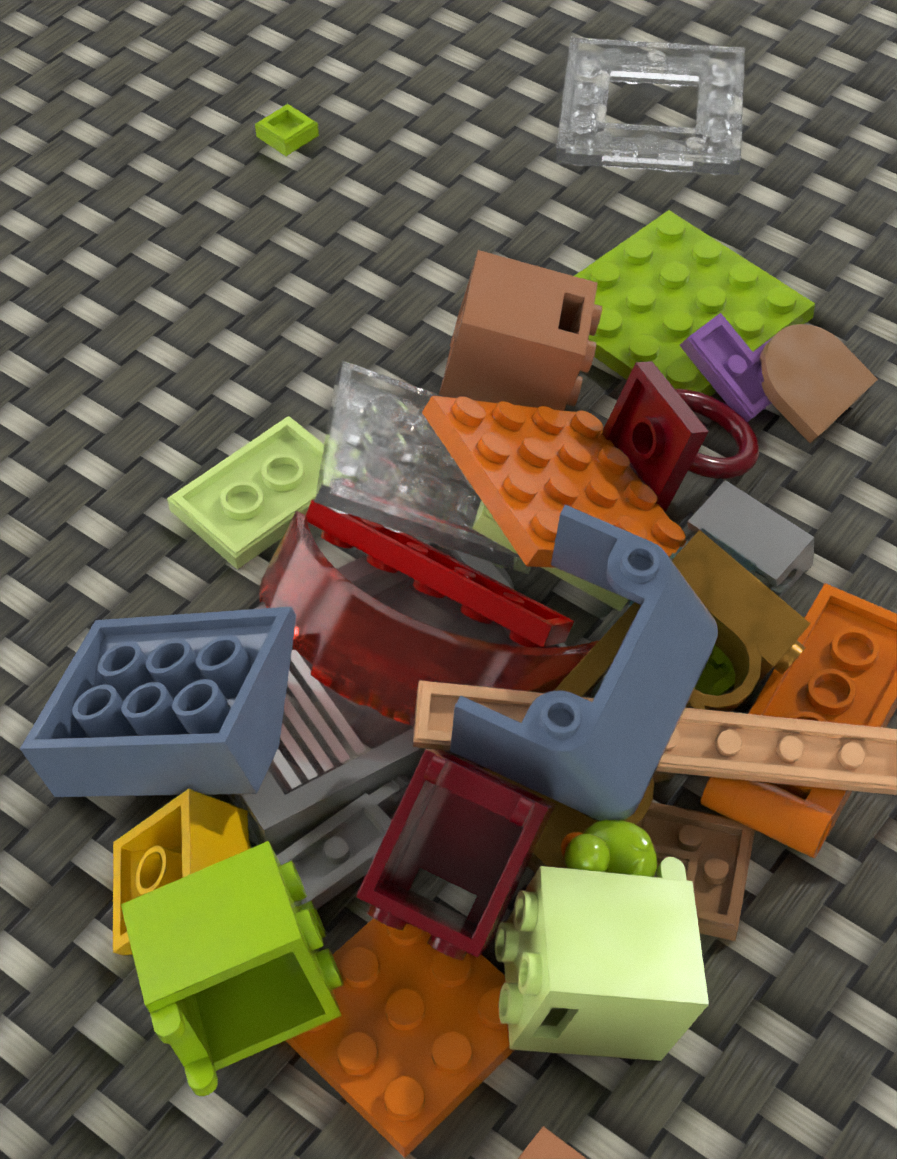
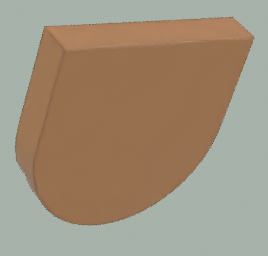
[760,324,878,443]

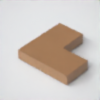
[637,802,755,941]

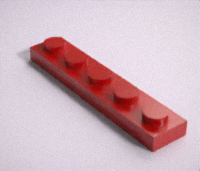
[304,498,574,650]

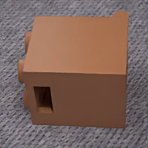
[439,250,602,411]

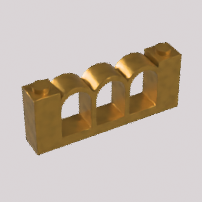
[483,530,811,873]

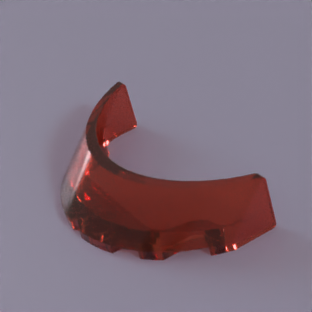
[259,511,598,726]

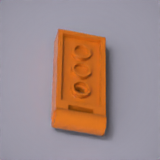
[701,583,897,859]

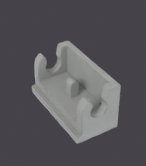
[687,480,814,596]

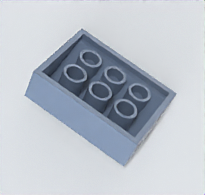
[20,607,296,797]

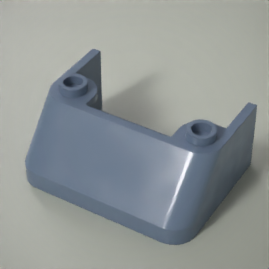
[450,505,718,821]

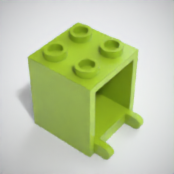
[121,841,344,1096]

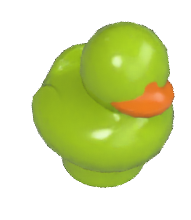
[561,819,657,877]

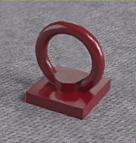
[602,361,759,512]

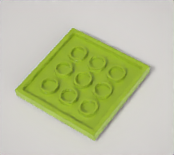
[575,210,816,396]

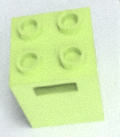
[495,857,709,1061]

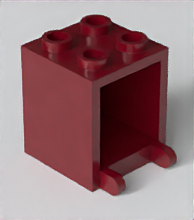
[356,749,556,961]

